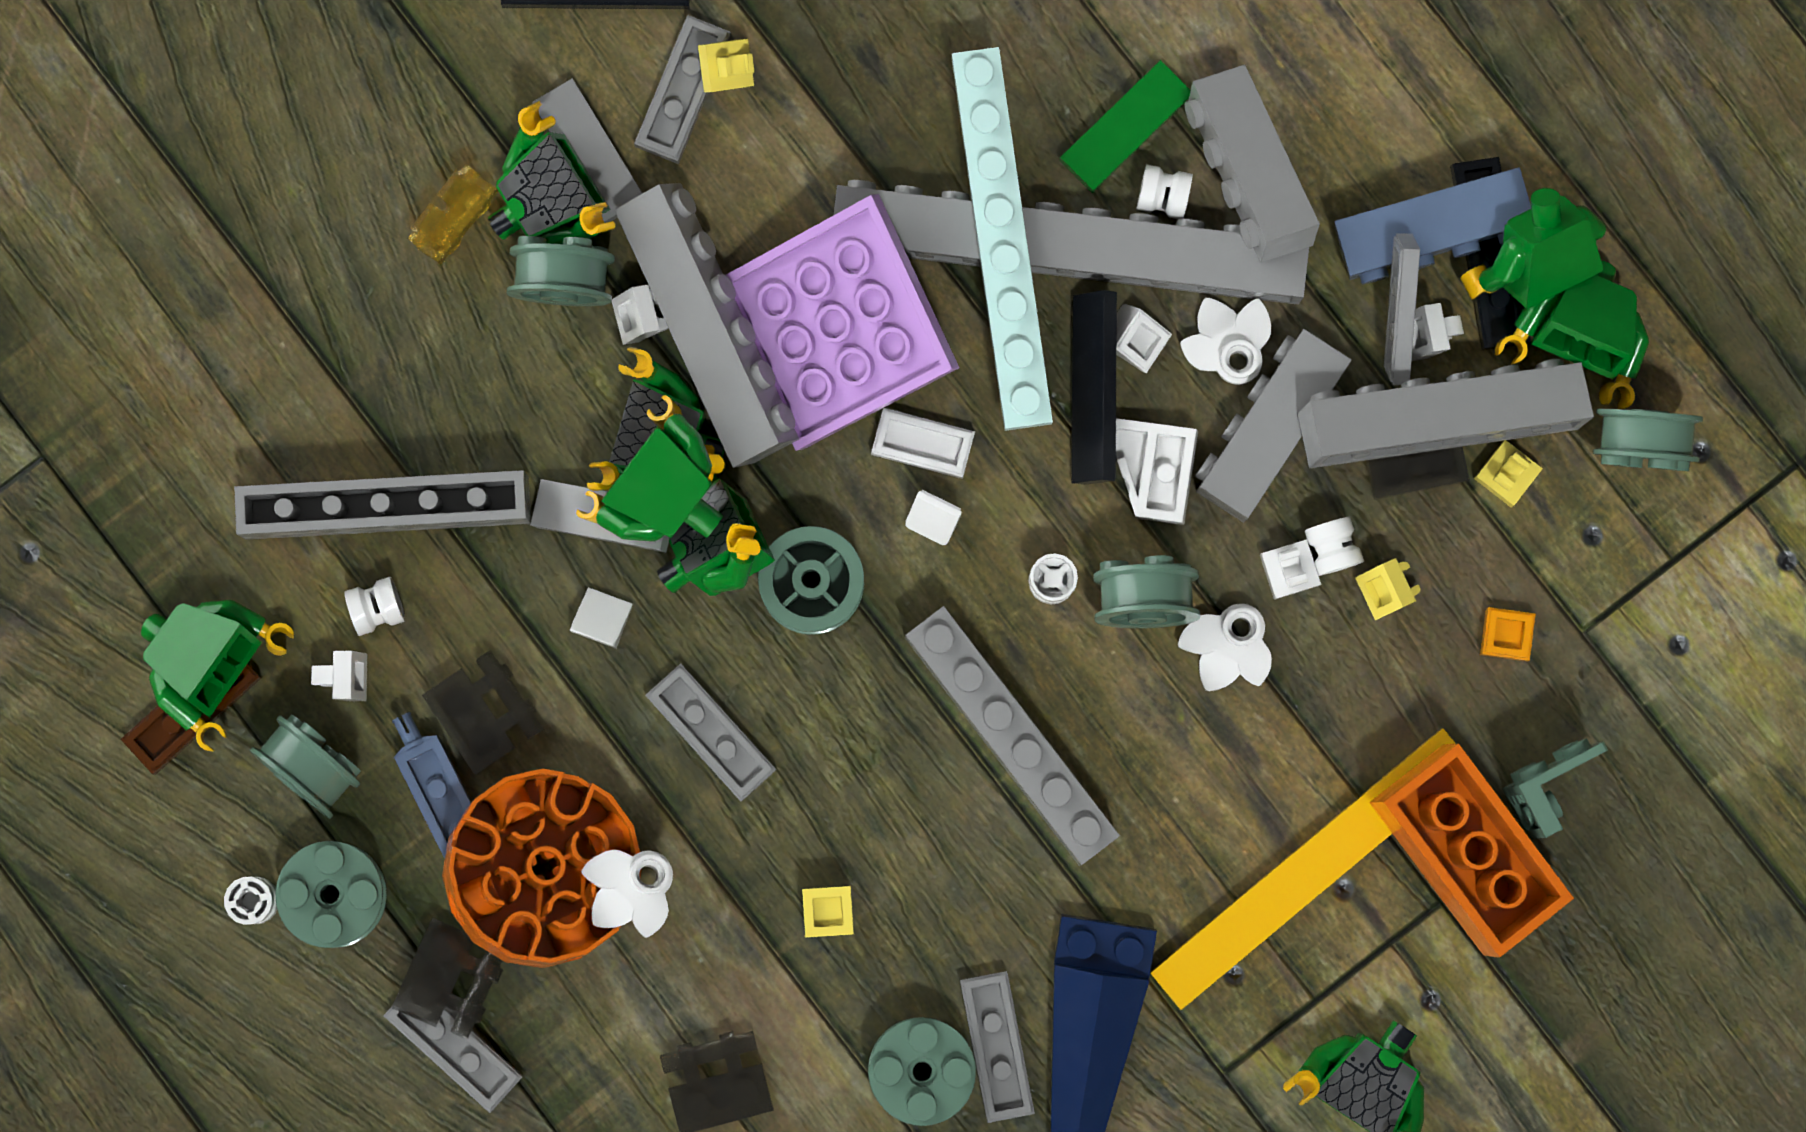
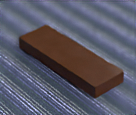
[120,663,262,775]

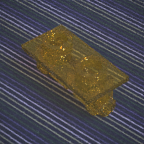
[407,164,499,264]

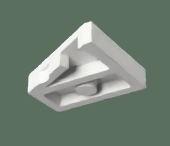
[1116,418,1198,525]

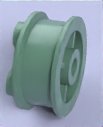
[506,236,615,306]
[1593,409,1703,471]
[758,526,864,635]
[1093,555,1200,628]
[249,714,361,819]
[275,841,387,948]
[868,1017,976,1126]

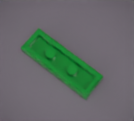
[1059,60,1191,193]

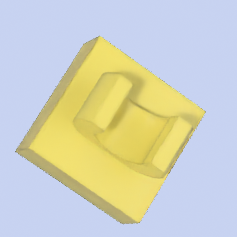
[698,39,755,92]
[1474,440,1543,507]
[1355,558,1421,620]
[802,886,854,938]

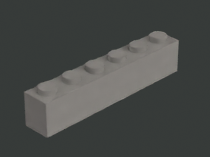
[614,183,799,468]
[1298,359,1594,469]
[234,470,531,540]
[905,606,1120,866]

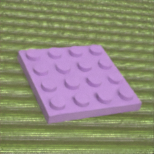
[726,194,959,451]

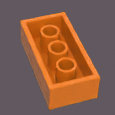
[1369,743,1574,958]

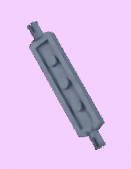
[392,712,472,859]

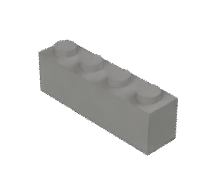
[1185,64,1320,263]
[1195,329,1351,523]

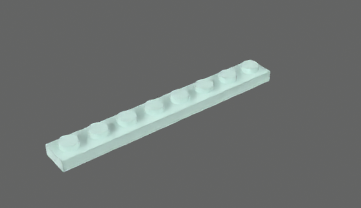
[951,47,1053,431]

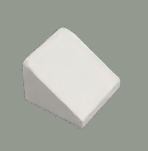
[1116,304,1172,373]
[905,490,962,545]
[570,587,633,649]

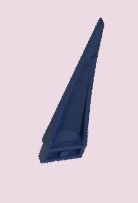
[1051,914,1157,1132]

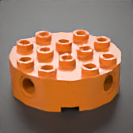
[442,769,642,968]

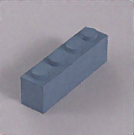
[1334,167,1531,285]

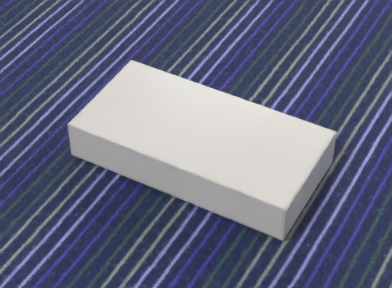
[871,408,975,479]

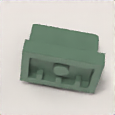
[1502,738,1608,839]

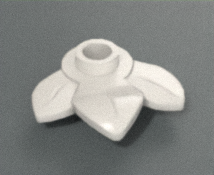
[1180,298,1271,385]
[1178,604,1272,691]
[581,849,673,938]

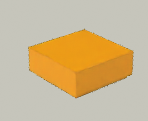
[1480,607,1536,662]

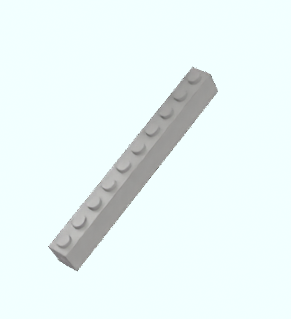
[834,180,1309,305]

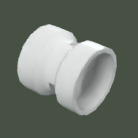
[1136,164,1193,219]
[1305,516,1364,576]
[1028,553,1078,605]
[344,577,405,636]
[224,877,277,925]

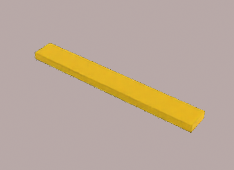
[1150,728,1456,1010]

